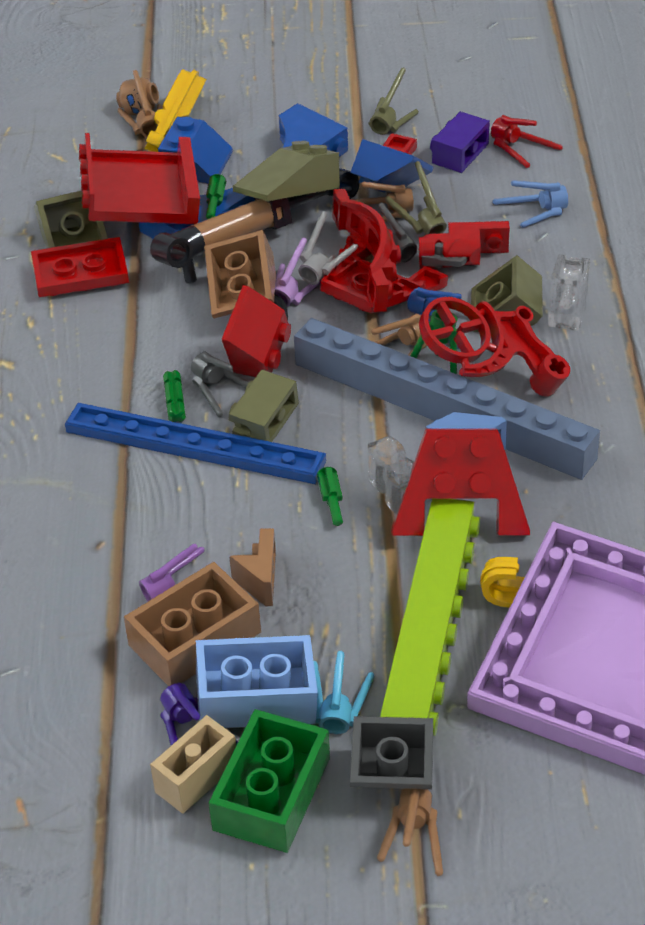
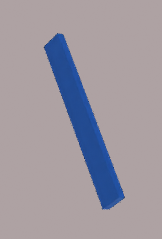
[65,403,326,485]

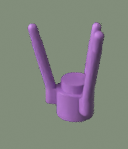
[139,544,205,601]

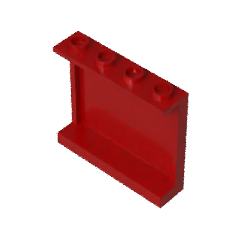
[79,133,200,224]

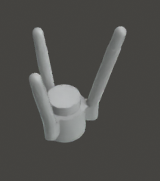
[298,211,358,285]

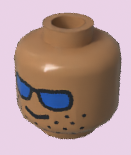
[116,77,159,115]

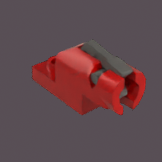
[418,221,510,269]

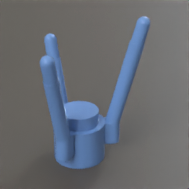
[492,180,568,228]

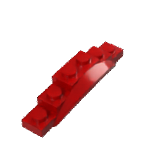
[332,189,401,312]

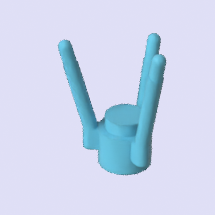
[314,651,375,734]

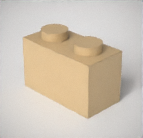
[150,715,236,814]

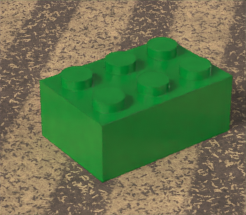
[208,709,330,853]

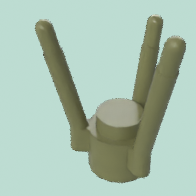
[368,67,419,135]
[385,161,447,235]

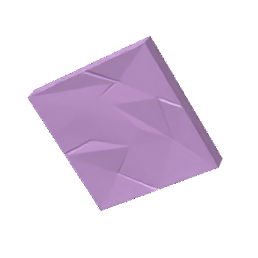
[467,522,645,775]

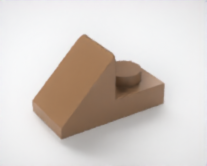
[229,528,276,606]

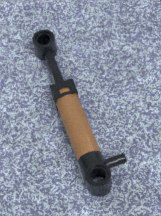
[150,168,360,284]

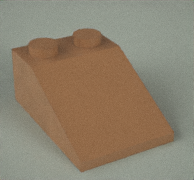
[204,230,276,319]

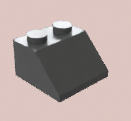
[350,716,433,789]

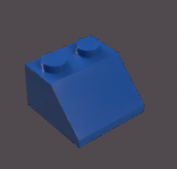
[158,116,233,184]
[350,139,434,193]

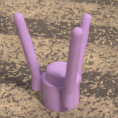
[275,238,322,307]

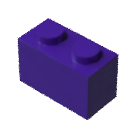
[430,111,490,173]

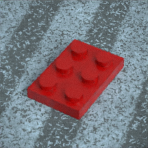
[31,237,129,298]

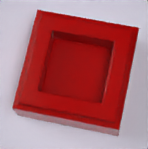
[383,133,417,155]

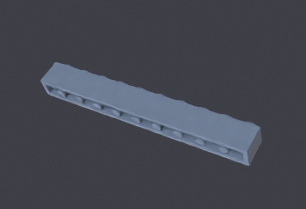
[294,318,600,480]

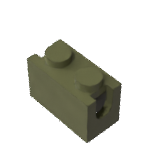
[228,370,299,442]

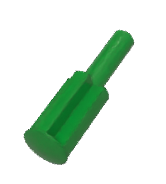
[206,174,227,219]
[317,467,343,526]

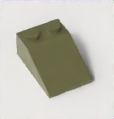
[233,141,340,201]

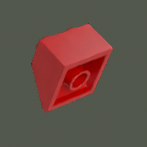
[221,285,291,377]

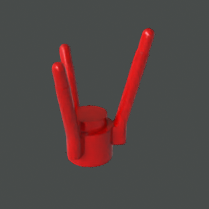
[491,115,563,168]

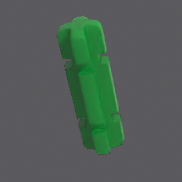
[163,370,186,422]

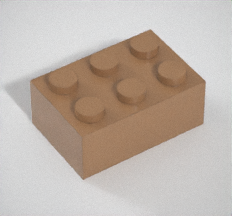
[124,561,261,686]

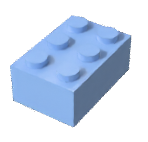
[196,635,318,728]

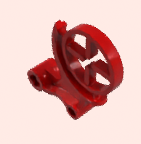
[419,297,570,397]

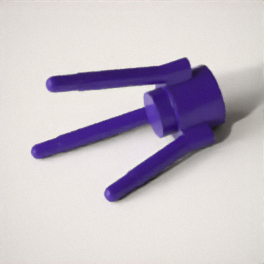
[160,683,238,746]

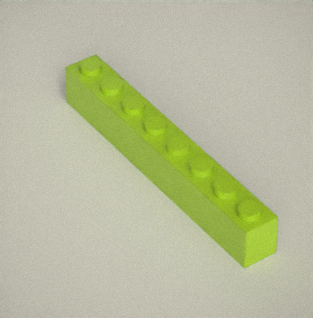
[380,499,480,736]

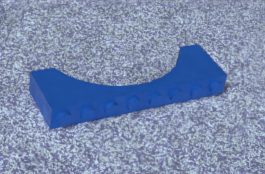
[139,103,348,250]

